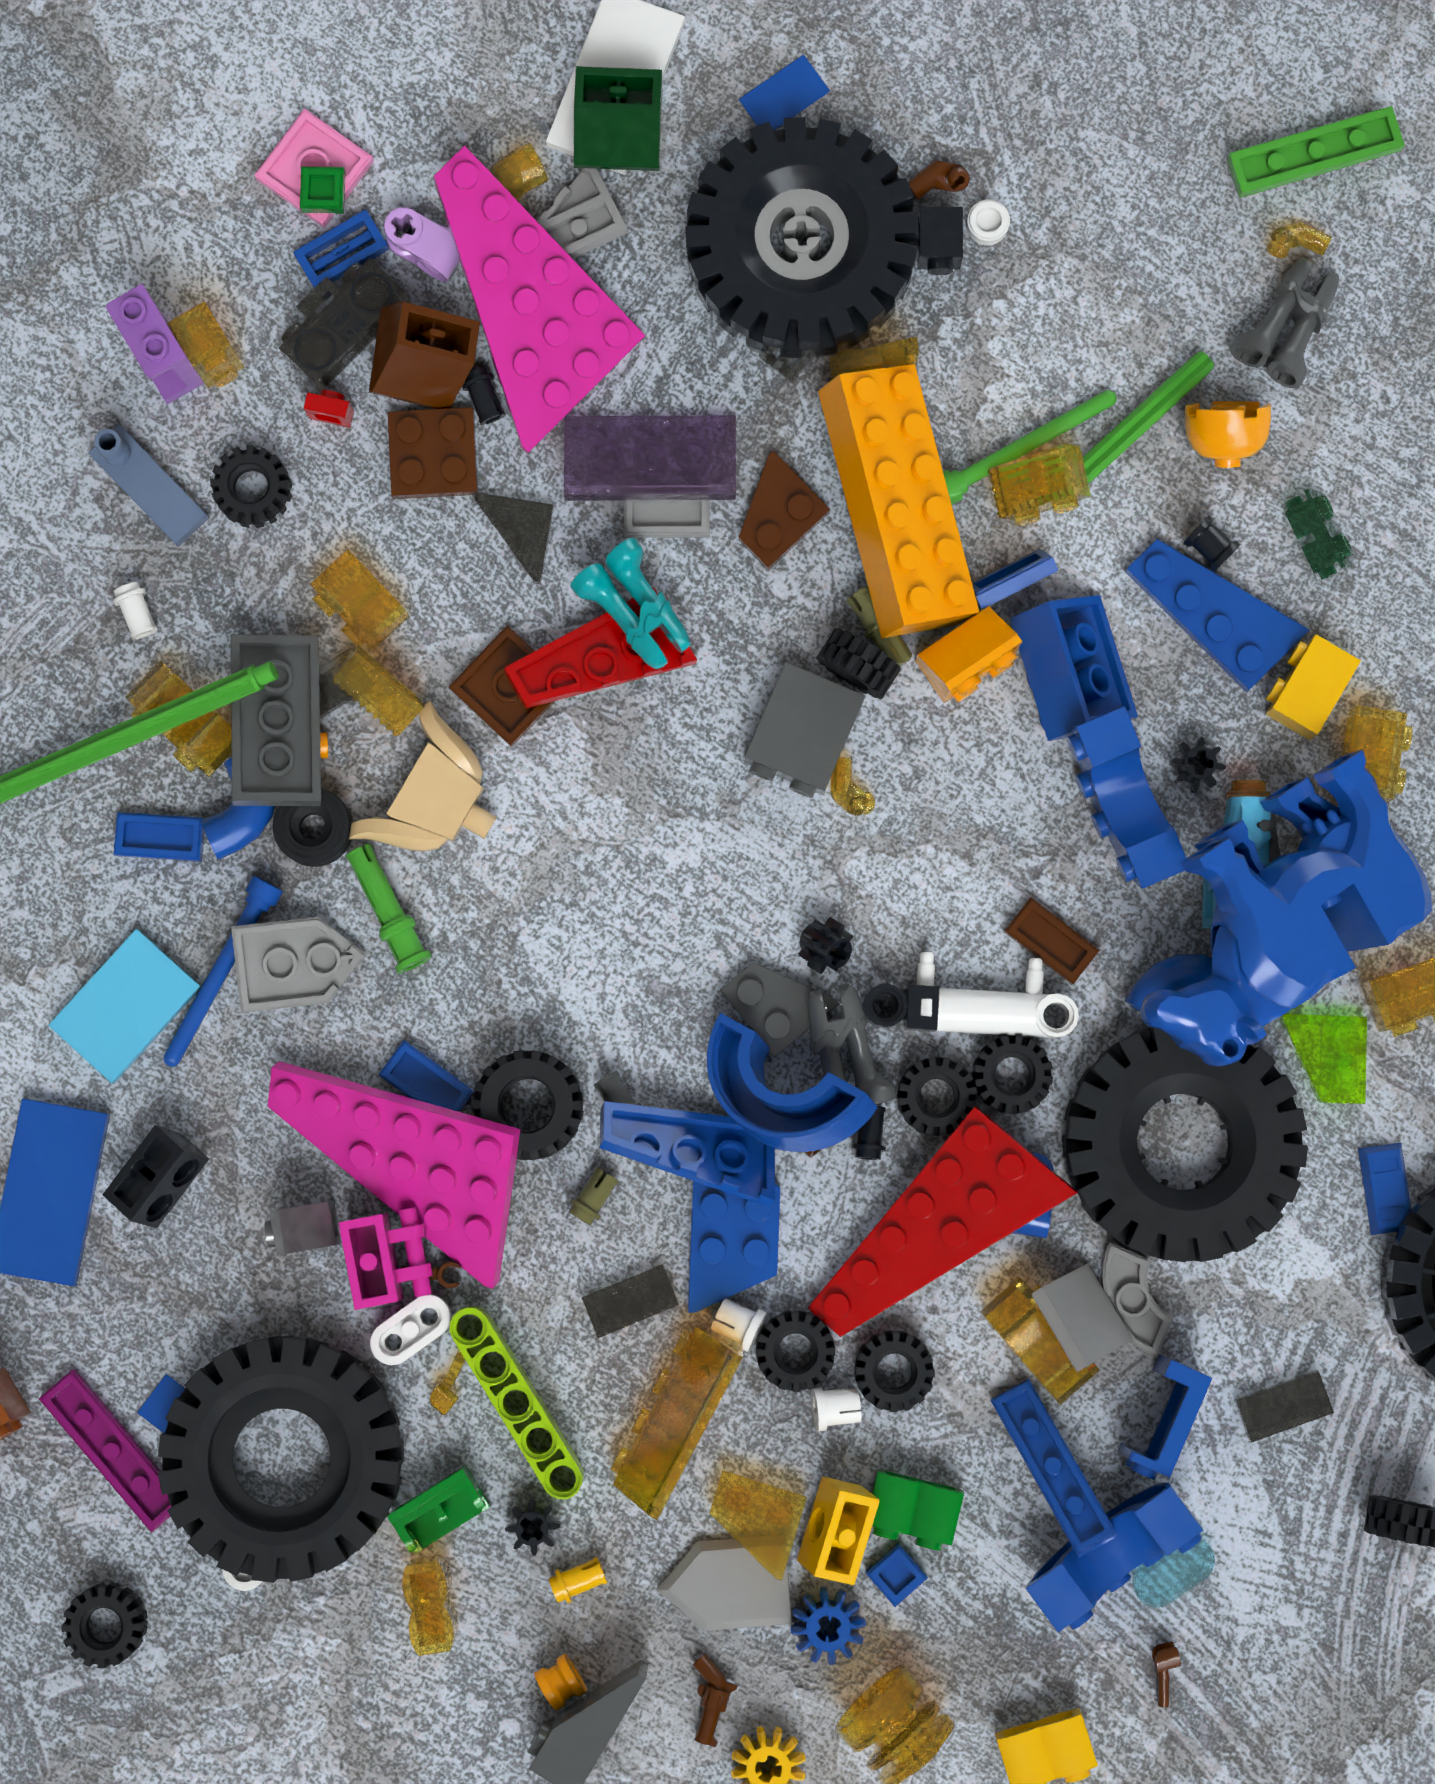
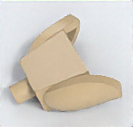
[348,700,497,852]

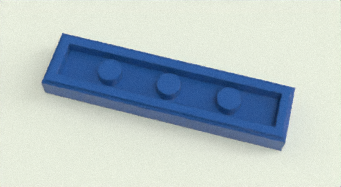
[990,1378,1117,1558]

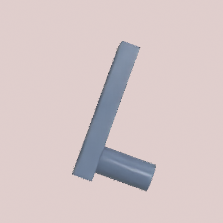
[88,424,209,547]

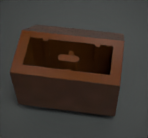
[368,301,480,409]

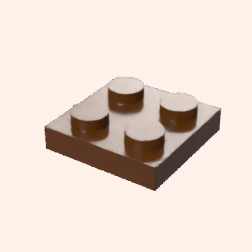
[388,407,478,499]

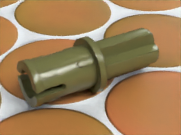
[846,586,912,667]

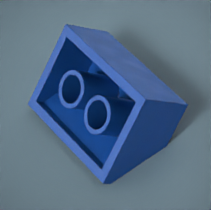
[1010,595,1138,741]

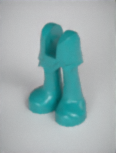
[570,538,691,669]

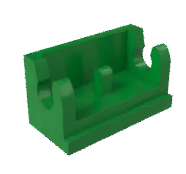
[387,1465,491,1554]

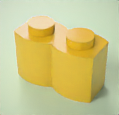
[995,1708,1098,1784]

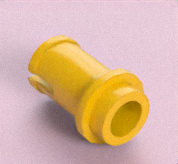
[548,1556,608,1604]

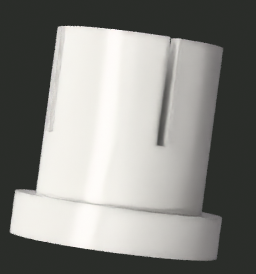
[711,1298,767,1353]
[811,1387,861,1432]

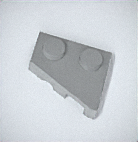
[537,168,628,259]

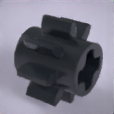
[1169,737,1226,793]
[798,917,853,974]
[505,1497,561,1556]

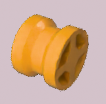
[534,1653,587,1711]

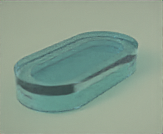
[1132,1539,1215,1607]

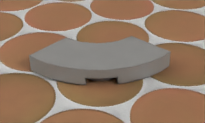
[1101,1242,1173,1358]

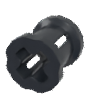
[1183,515,1241,572]

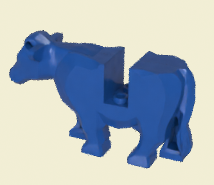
[1140,749,1432,1066]

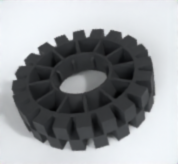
[1062,1027,1308,1262]

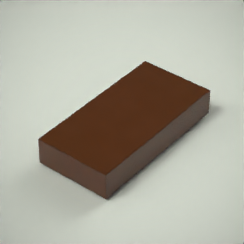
[1004,897,1100,985]

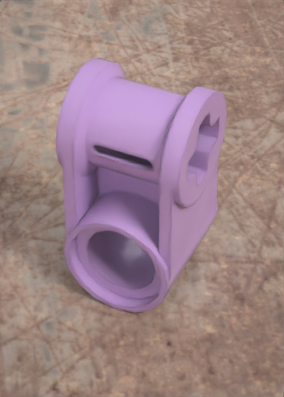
[384,207,460,282]

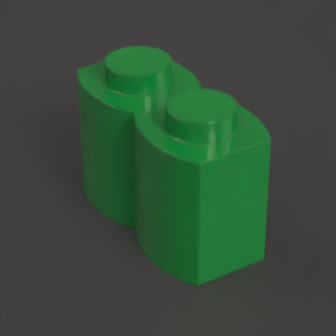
[872,1469,964,1551]

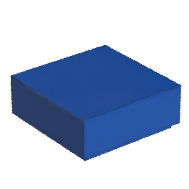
[865,1543,928,1607]

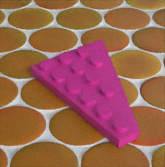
[433,145,645,453]
[268,1061,521,1289]

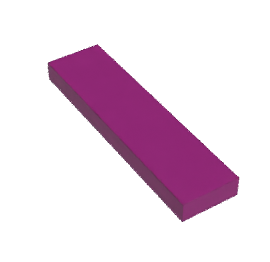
[39,1369,171,1533]

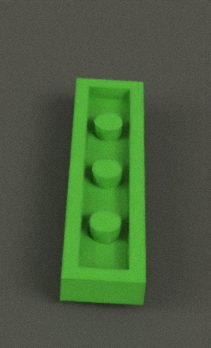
[1227,106,1405,198]

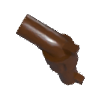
[693,1653,738,1747]

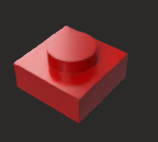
[303,390,354,428]

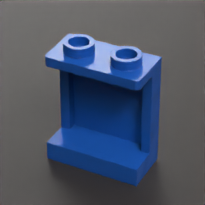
[1118,1354,1213,1480]

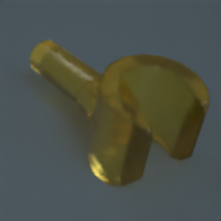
[430,1351,466,1415]

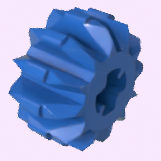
[790,1586,866,1665]

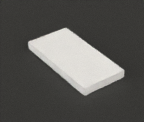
[546,0,685,175]

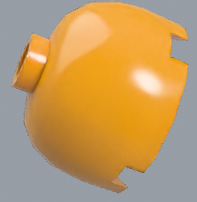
[1185,401,1271,468]

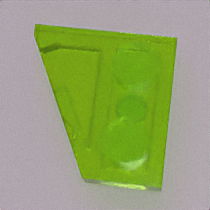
[1280,1014,1367,1104]

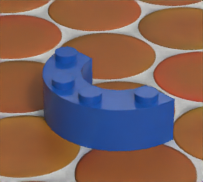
[1067,706,1187,889]
[707,1013,878,1152]
[1026,1482,1204,1632]

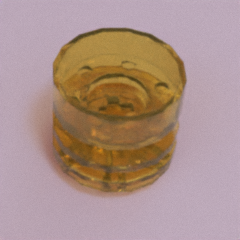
[835,1664,955,1784]

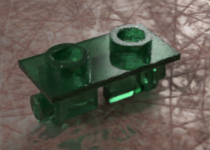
[1285,489,1354,580]

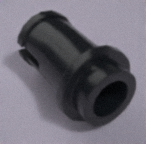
[462,367,506,425]
[851,1106,886,1160]

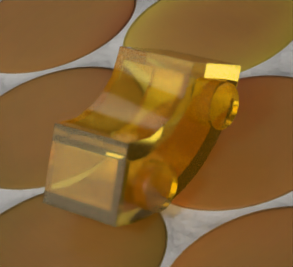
[125,660,231,777]
[980,1277,1100,1405]

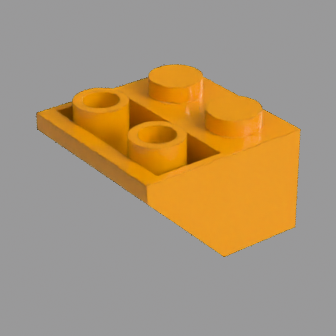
[915,606,1022,703]

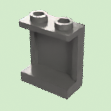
[744,662,865,798]

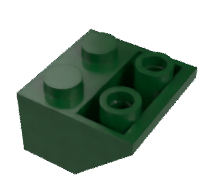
[574,66,663,171]

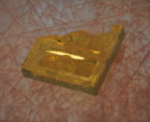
[828,337,919,381]

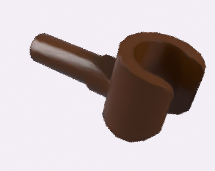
[400,1261,461,1288]
[1152,1641,1181,1708]

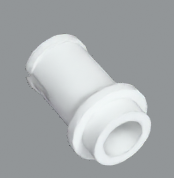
[113,582,158,640]

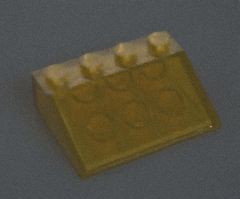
[610,1324,743,1520]

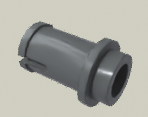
[593,1071,642,1106]

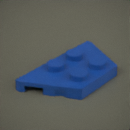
[688,1181,780,1313]

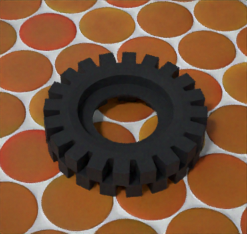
[158,1336,404,1583]

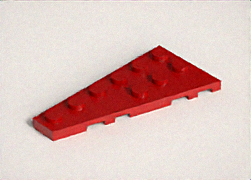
[807,1106,1078,1337]

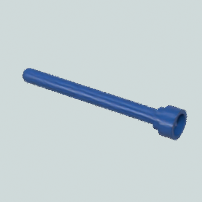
[163,875,284,1067]

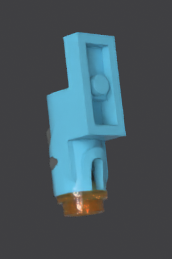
[1202,780,1280,929]

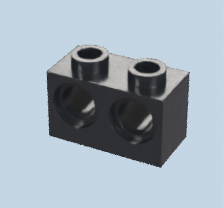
[102,1125,209,1228]

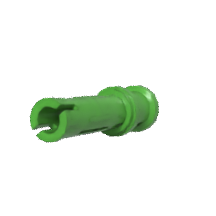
[346,844,433,974]

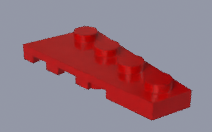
[504,587,697,709]

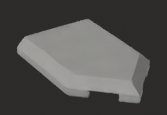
[231,917,367,1013]
[656,1534,792,1631]

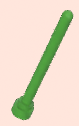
[943,390,1117,505]

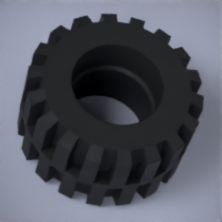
[472,1050,584,1160]

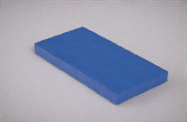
[0,1098,110,1286]

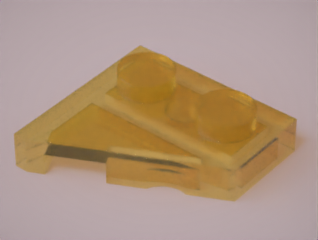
[709,1470,807,1581]

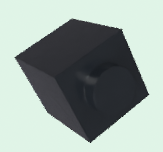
[918,207,963,275]

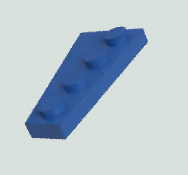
[1125,539,1309,692]
[599,1101,775,1208]

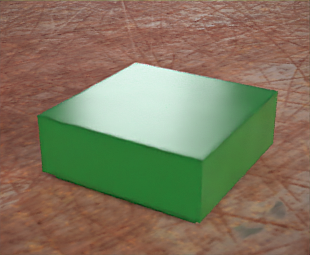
[300,167,346,214]

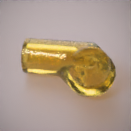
[1267,222,1332,259]
[831,758,875,816]

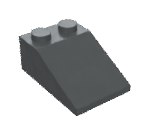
[527,1660,649,1784]

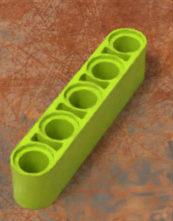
[449,1306,584,1500]

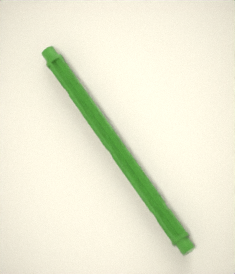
[0,661,279,804]

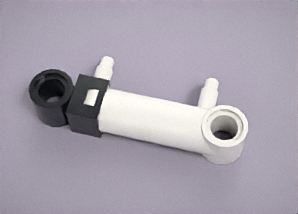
[862,952,1079,1039]

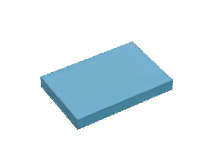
[48,929,202,1084]

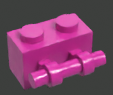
[338,1207,433,1310]

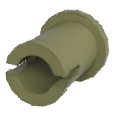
[568,1167,619,1225]

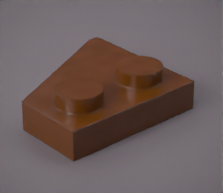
[739,451,830,571]

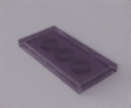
[564,415,736,501]

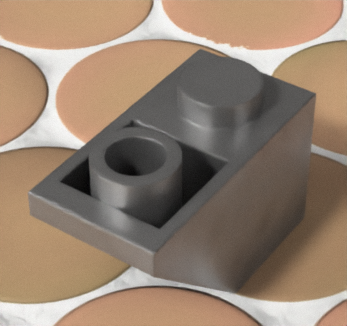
[264,1201,341,1256]

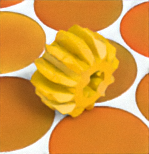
[731,1726,806,1784]

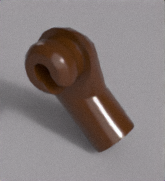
[908,161,970,201]

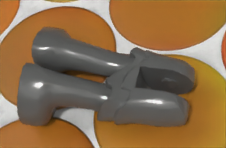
[1229,257,1339,388]
[808,983,897,1104]

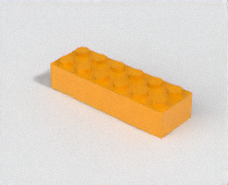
[818,364,979,639]

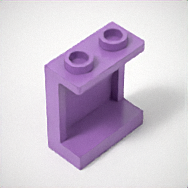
[106,283,204,404]

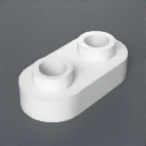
[370,1294,452,1365]

